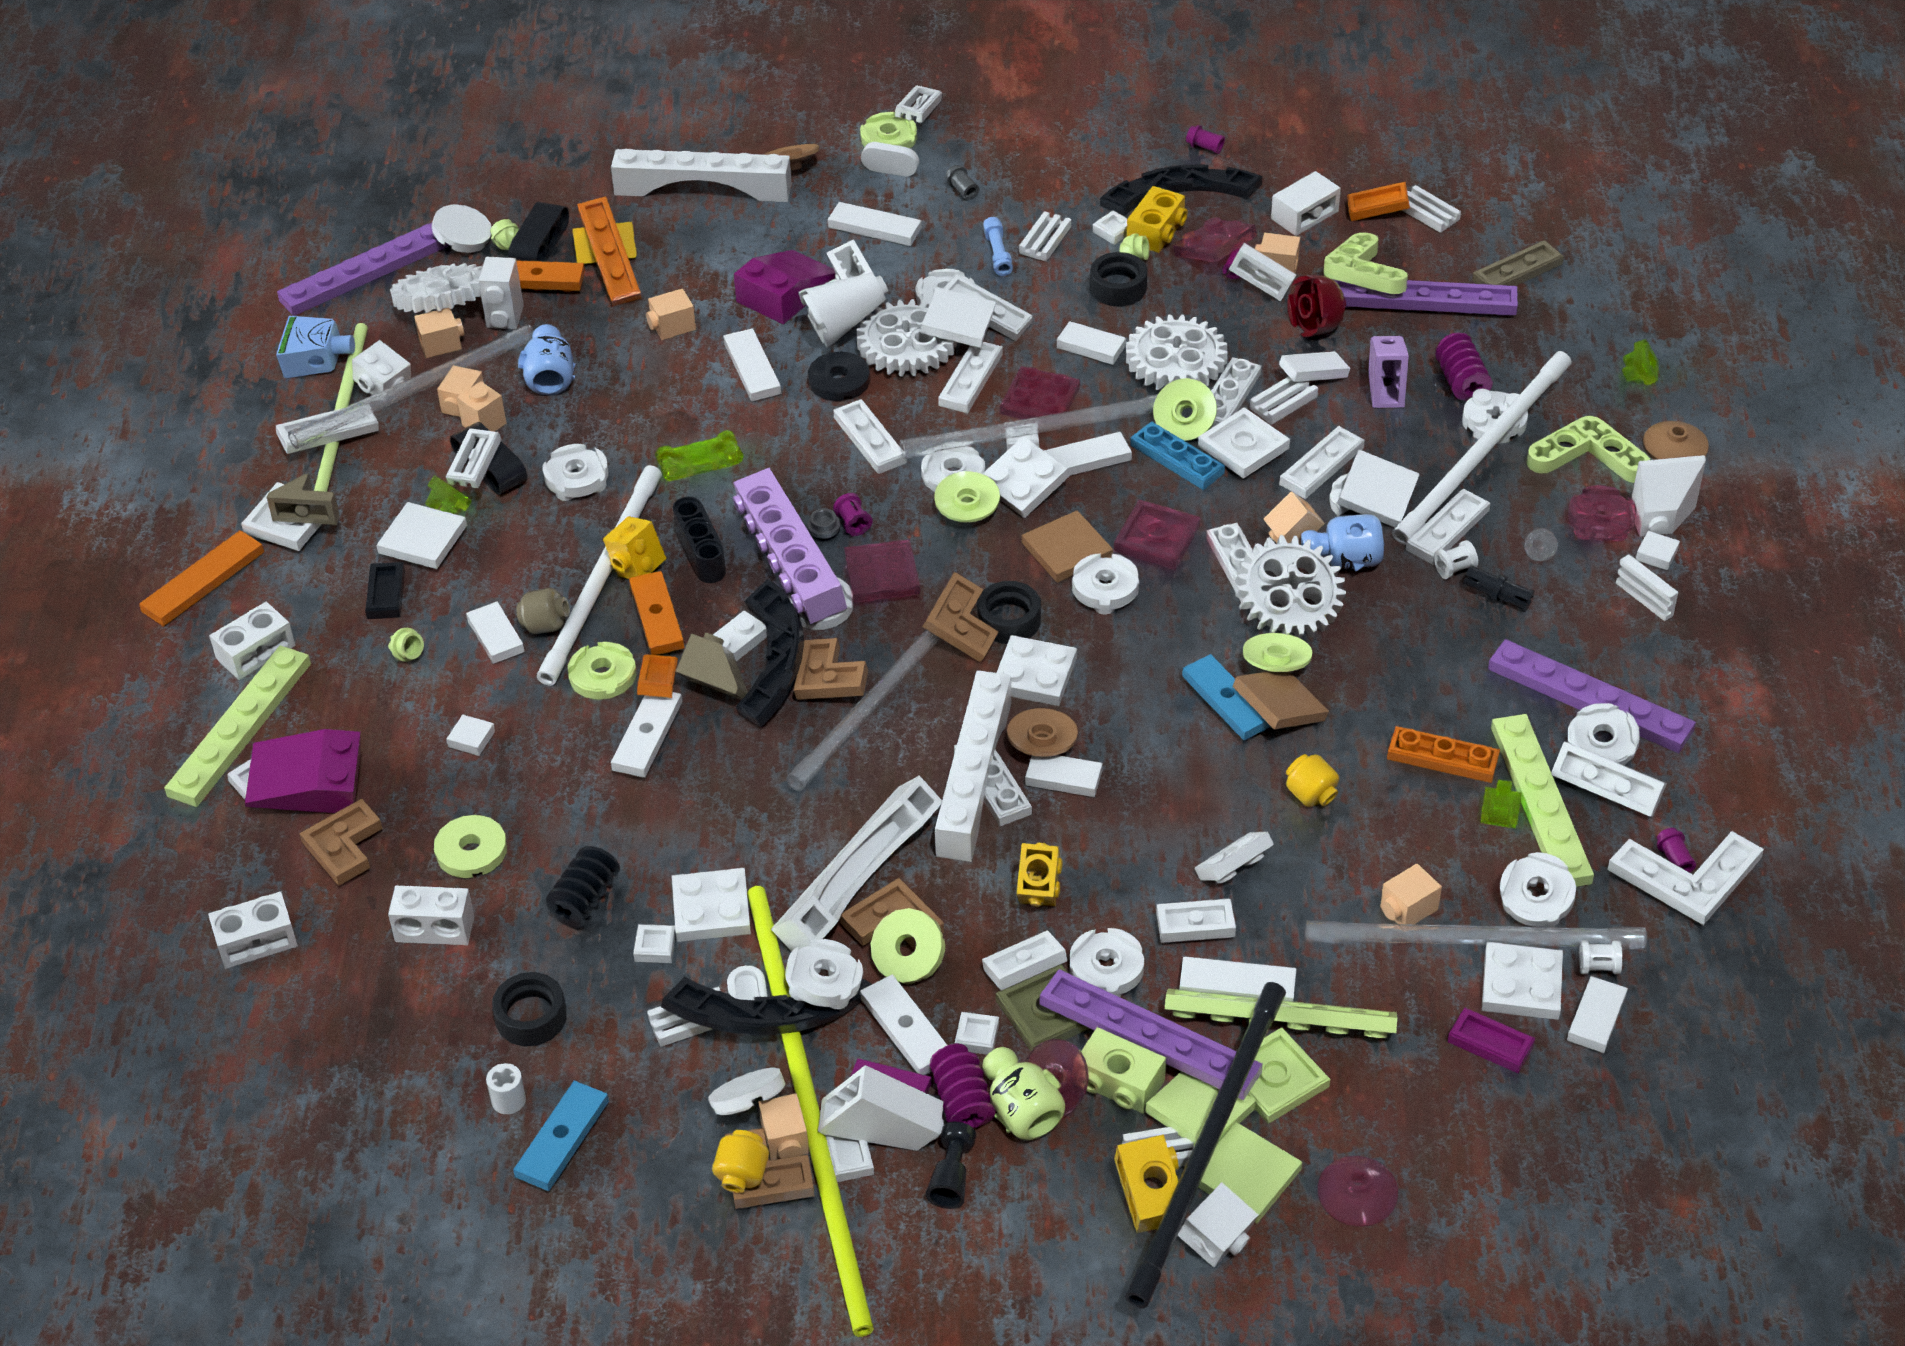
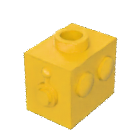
[603,516,667,579]
[1017,843,1063,907]

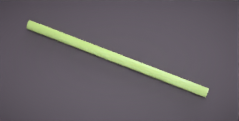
[314,323,368,492]

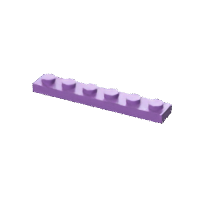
[277,223,451,316]
[1332,279,1518,315]
[1488,639,1696,753]
[1040,969,1263,1100]

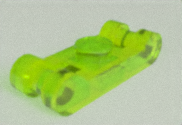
[655,430,744,481]

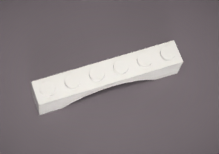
[611,149,792,202]
[935,670,1011,862]
[771,776,942,951]

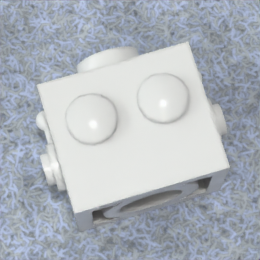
[352,340,411,404]
[1178,1182,1259,1268]

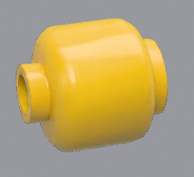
[1286,754,1339,807]
[712,1130,769,1193]

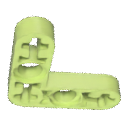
[1323,233,1408,294]
[1527,416,1650,483]

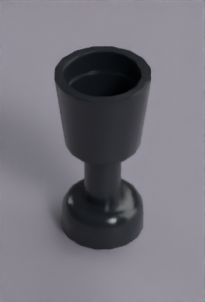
[926,1121,976,1209]

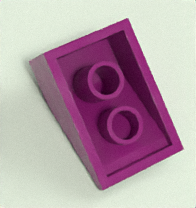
[734,250,836,325]
[245,729,361,813]

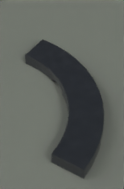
[1100,164,1263,216]
[736,579,804,727]
[661,976,872,1035]

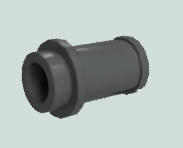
[946,165,980,200]

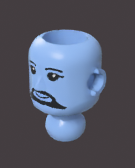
[518,324,576,396]
[1301,514,1384,571]

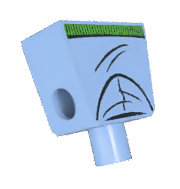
[276,316,355,378]

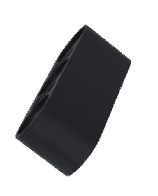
[508,201,569,262]
[450,422,528,495]
[673,496,726,583]

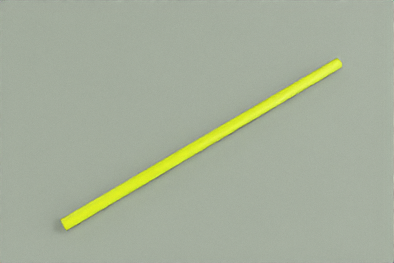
[747,886,874,1337]

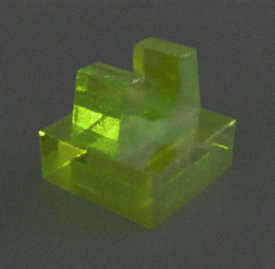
[1622,339,1659,385]
[425,475,472,514]
[1480,779,1522,829]

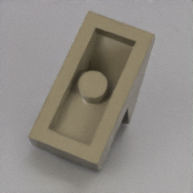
[266,473,340,525]

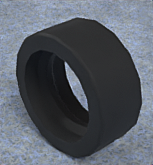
[1090,252,1148,307]
[977,581,1041,644]
[492,972,567,1047]

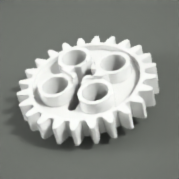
[390,263,483,313]
[857,299,957,376]
[1126,315,1227,390]
[1235,535,1346,639]

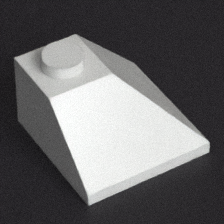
[1630,455,1706,537]

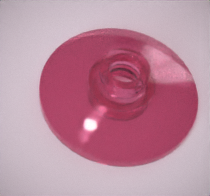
[1025,1039,1089,1116]
[1318,1156,1398,1226]

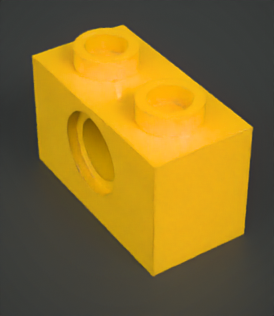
[1114,1134,1179,1233]

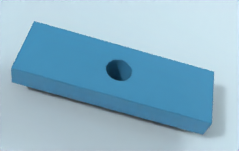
[1130,421,1225,490]
[1182,654,1271,740]
[513,1080,609,1191]

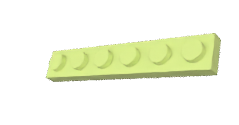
[164,645,311,807]
[1491,714,1594,887]
[1165,989,1397,1038]

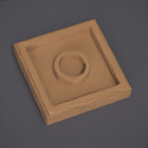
[1022,510,1113,583]
[1233,671,1329,729]

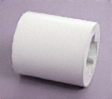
[486,1063,526,1114]

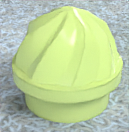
[490,219,519,250]
[1119,233,1149,260]
[388,627,424,662]

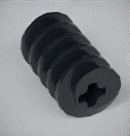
[546,846,620,929]

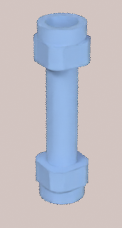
[983,217,1013,276]

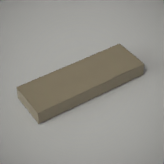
[1472,240,1564,286]

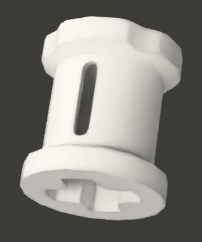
[1434,540,1478,579]
[1579,940,1622,974]

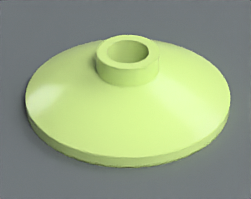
[1153,378,1217,441]
[934,471,1000,522]
[1243,633,1312,672]

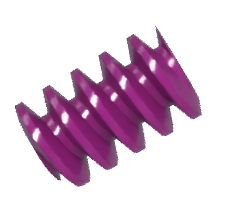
[1435,332,1493,401]
[930,1043,995,1128]

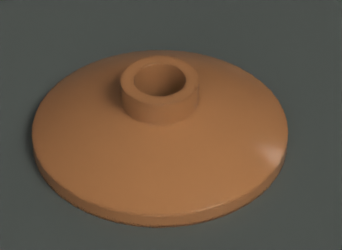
[763,144,819,170]
[1643,421,1709,460]
[1007,708,1078,757]

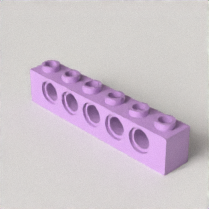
[732,468,847,624]

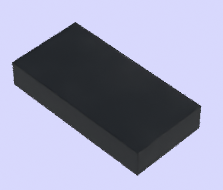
[365,562,405,619]

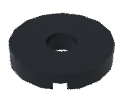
[808,351,870,401]

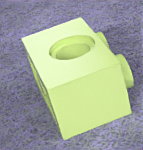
[1075,1027,1166,1114]

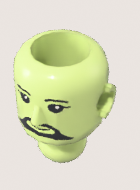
[982,1047,1065,1140]

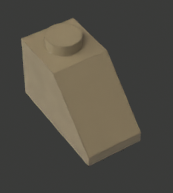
[675,633,748,700]

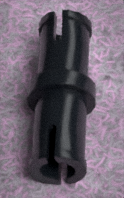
[1463,565,1535,611]

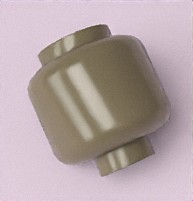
[516,588,570,635]

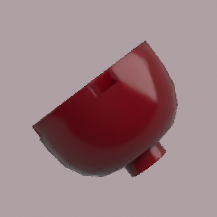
[1287,275,1346,337]

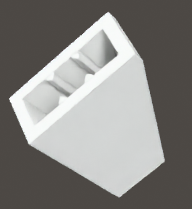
[818,1065,944,1151]

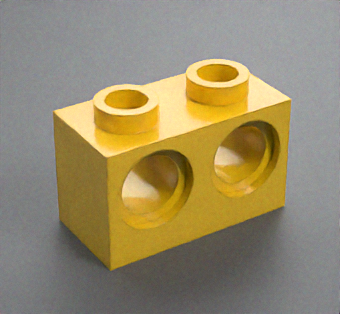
[1127,186,1188,253]

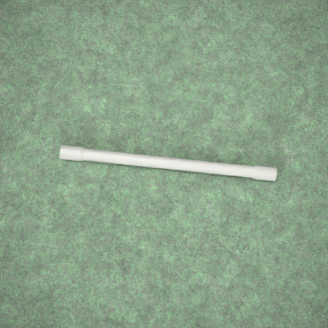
[1392,351,1572,545]
[537,465,662,686]

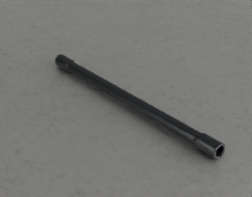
[1125,982,1286,1308]

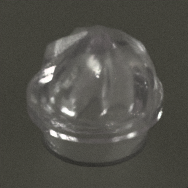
[1524,528,1558,561]

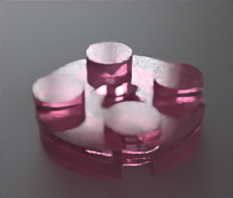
[1568,485,1636,542]

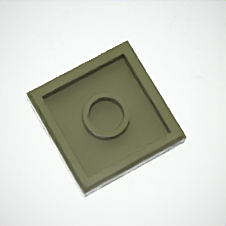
[996,964,1090,1055]

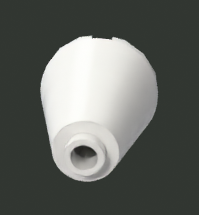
[799,272,888,347]

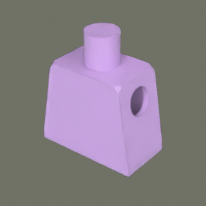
[1368,336,1409,408]

